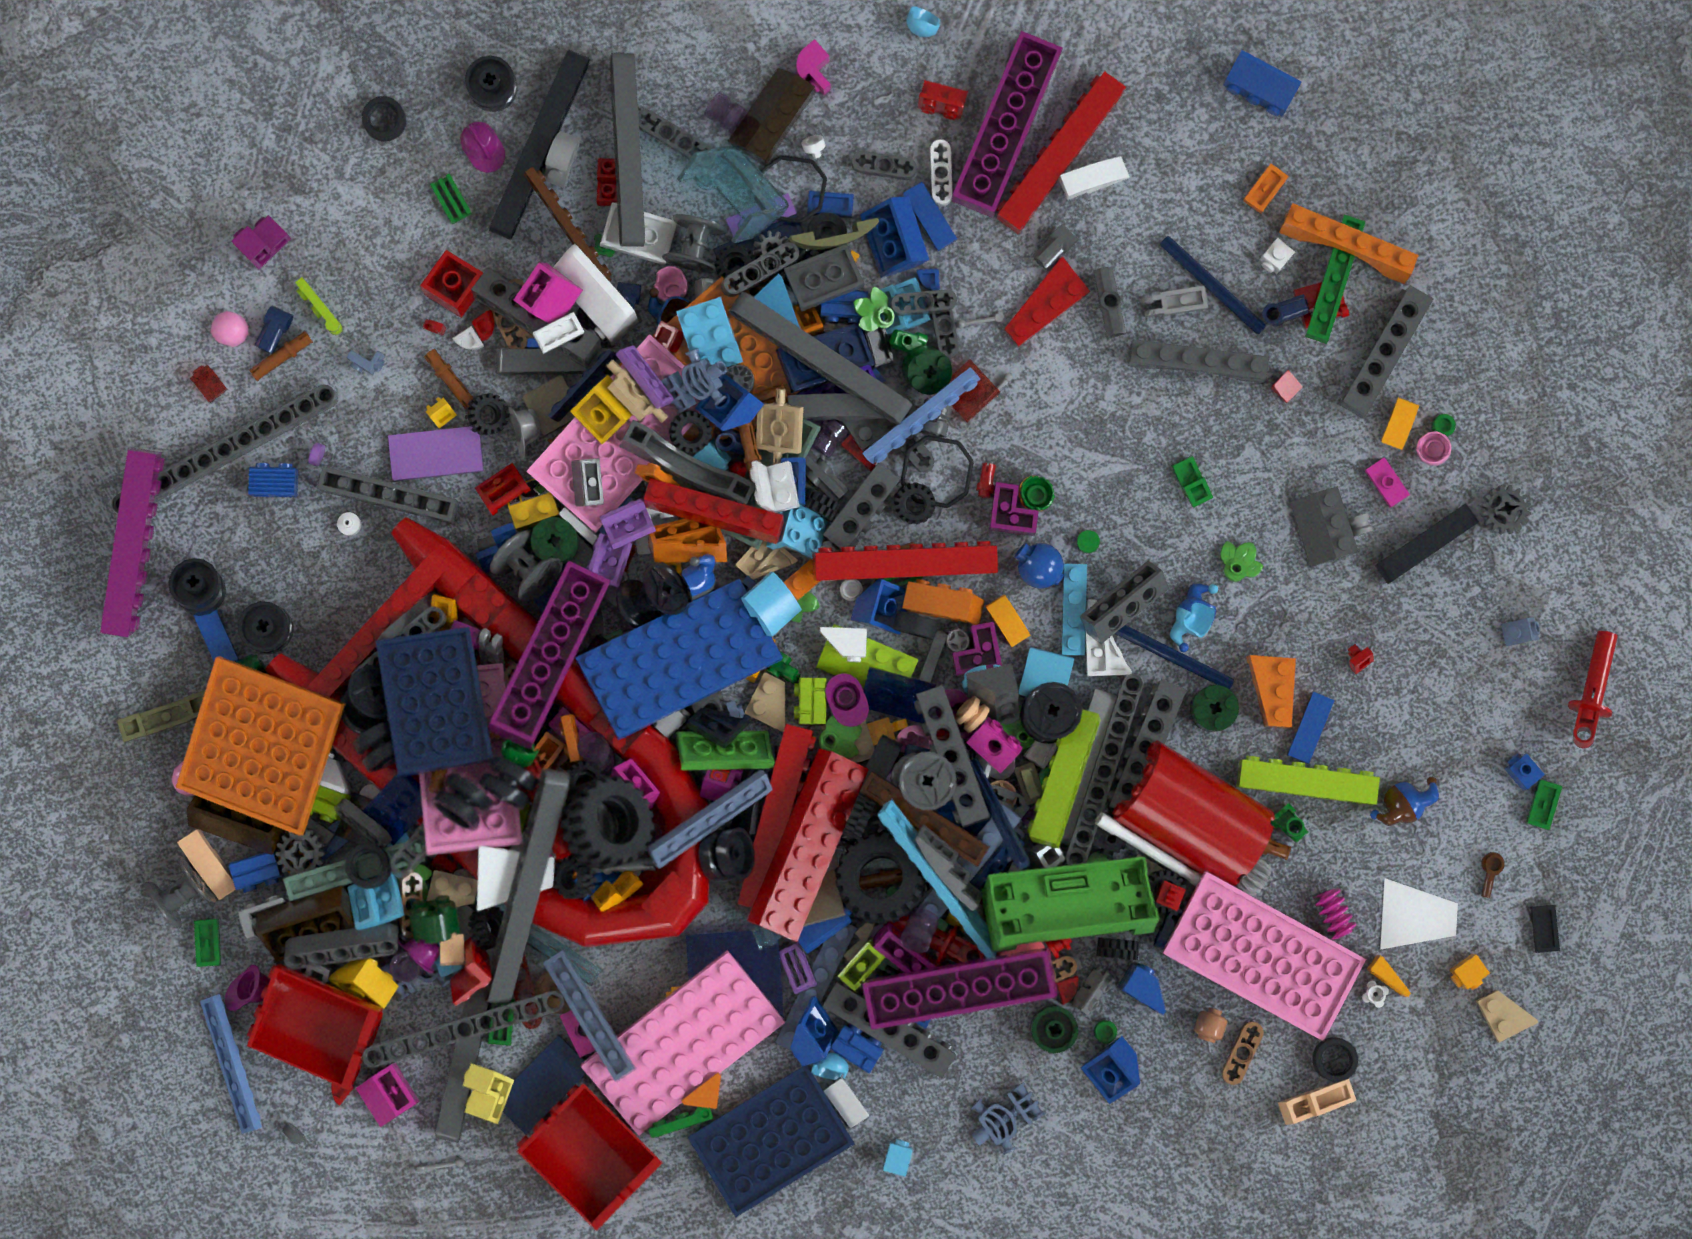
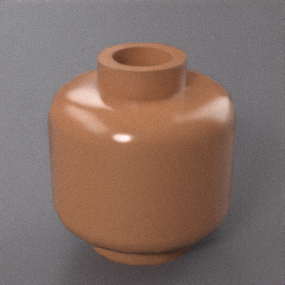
[1194,1007,1227,1043]

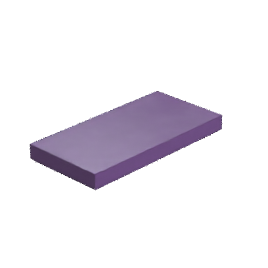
[388,426,484,482]

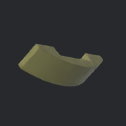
[787,218,879,250]
[116,690,206,742]

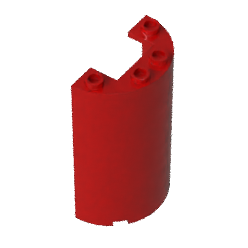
[1112,740,1275,886]

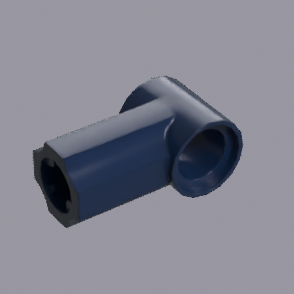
[617,282,641,309]
[1262,294,1310,327]
[254,305,293,354]
[713,426,745,456]

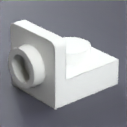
[1260,238,1295,274]

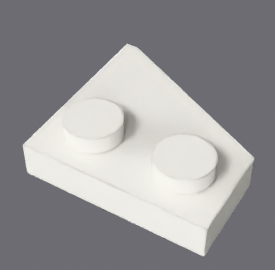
[1085,631,1132,677]

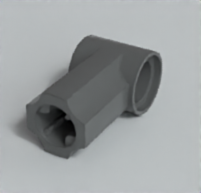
[1032,224,1078,270]

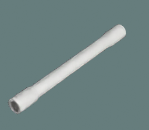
[1095,812,1202,886]

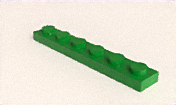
[1305,214,1365,344]

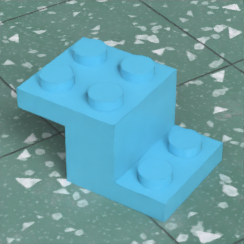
[676,297,743,367]

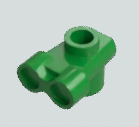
[889,329,928,353]
[766,651,800,685]
[1270,803,1308,843]

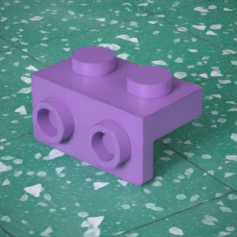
[600,499,656,549]
[586,533,632,588]

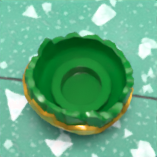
[1018,476,1055,512]

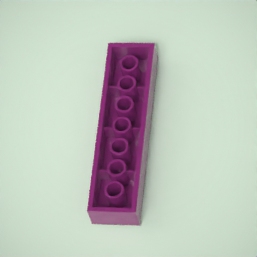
[951,31,1063,218]
[100,448,165,637]
[488,561,611,749]
[863,947,1058,1030]

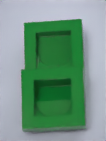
[1171,456,1214,508]

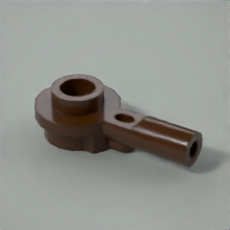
[1481,852,1505,898]

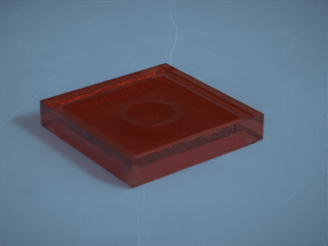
[949,359,1001,423]

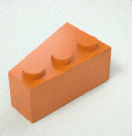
[647,519,727,562]
[902,579,985,626]
[1246,655,1296,729]

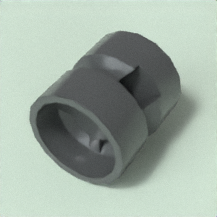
[919,399,953,438]

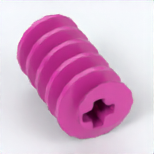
[1313,888,1357,940]

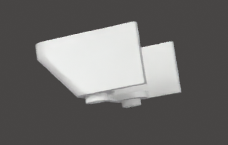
[553,244,639,346]

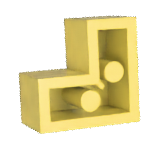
[463,1064,514,1124]

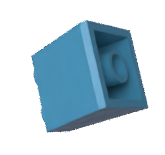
[754,274,800,328]

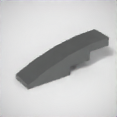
[788,394,884,421]
[915,825,983,911]

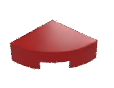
[471,310,494,341]
[422,319,446,336]
[1056,975,1079,1005]
[331,1083,355,1106]

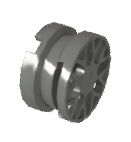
[725,364,755,392]

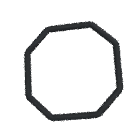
[755,156,827,223]
[900,435,974,508]

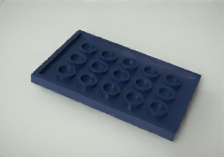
[376,627,493,777]
[687,1065,855,1218]

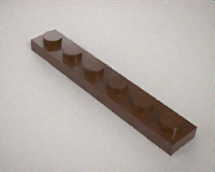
[524,167,612,282]
[860,772,991,867]

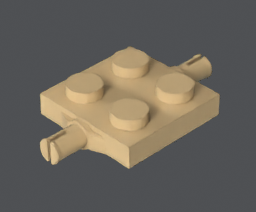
[606,359,668,423]
[756,388,803,465]

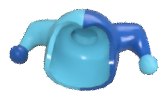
[1170,584,1218,652]

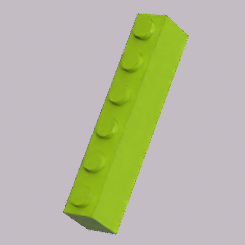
[1028,709,1101,849]
[1236,756,1380,805]

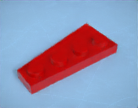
[1005,256,1090,347]

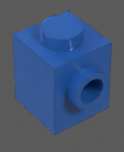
[1505,753,1545,790]

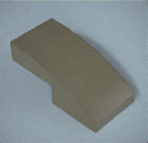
[843,922,875,962]

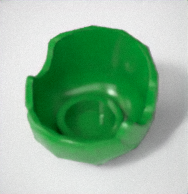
[501,739,539,768]

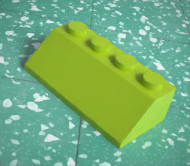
[816,624,919,703]

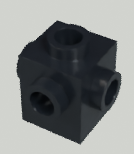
[1092,826,1127,857]

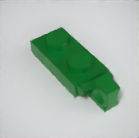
[648,1107,713,1138]

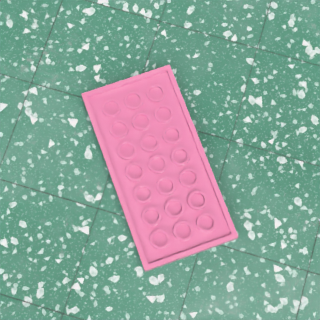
[527,334,701,533]
[419,663,522,855]
[1161,871,1366,1041]
[581,950,785,1136]

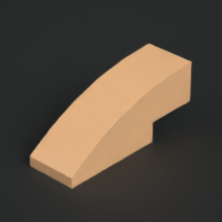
[177,829,236,900]
[1278,1079,1357,1125]

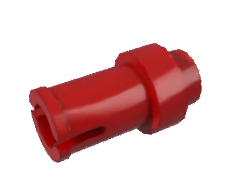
[976,463,996,498]

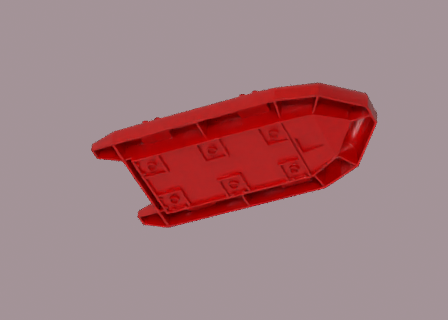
[265,517,709,948]

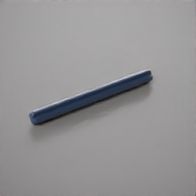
[1160,236,1266,334]
[1115,625,1234,689]
[970,758,1029,869]

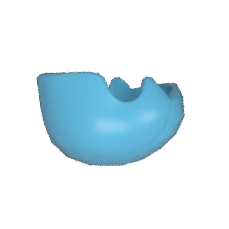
[906,6,940,38]
[811,1052,849,1080]

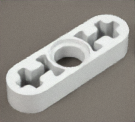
[930,139,952,206]

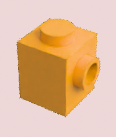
[1450,954,1490,990]

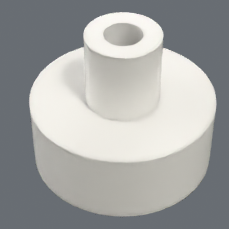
[801,135,825,159]
[337,512,361,536]

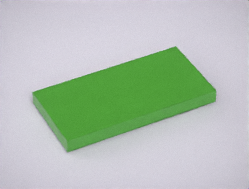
[676,731,774,770]

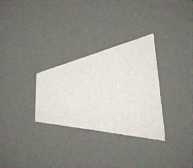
[477,846,554,911]
[1380,878,1458,950]

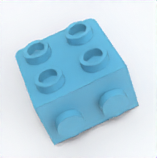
[766,505,828,559]

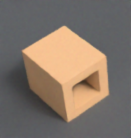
[440,931,464,966]

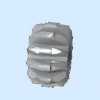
[753,231,791,269]
[1235,858,1271,897]

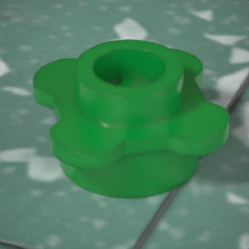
[594,234,615,257]

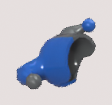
[682,554,716,602]

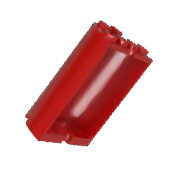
[247,964,384,1090]
[516,1083,663,1231]

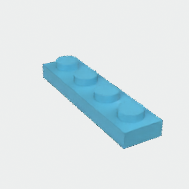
[1061,564,1087,656]

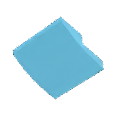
[880,277,932,335]
[741,572,802,636]
[1018,647,1074,696]
[348,872,405,930]

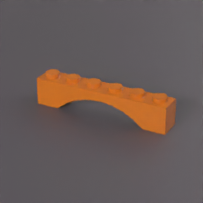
[1279,203,1419,284]

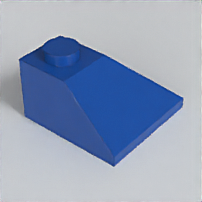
[695,374,764,431]
[851,579,907,635]
[791,996,839,1066]
[1081,1036,1140,1104]

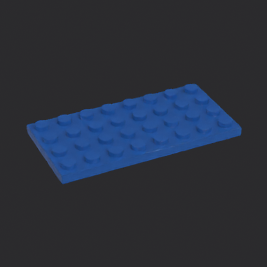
[575,579,783,741]

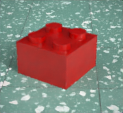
[420,250,483,318]

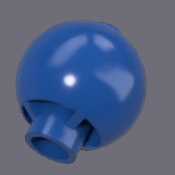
[1014,543,1064,589]

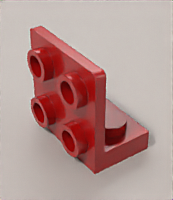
[918,80,968,120]
[450,937,492,1006]

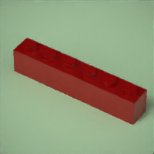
[643,478,784,544]

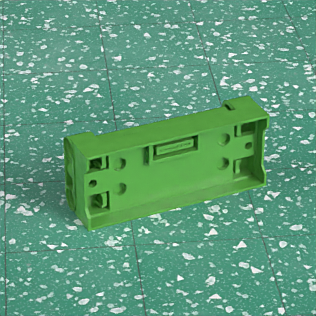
[982,857,1159,952]

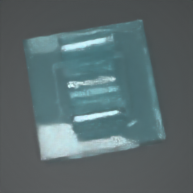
[751,926,782,950]

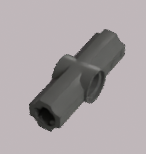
[1093,267,1126,338]
[805,450,849,502]

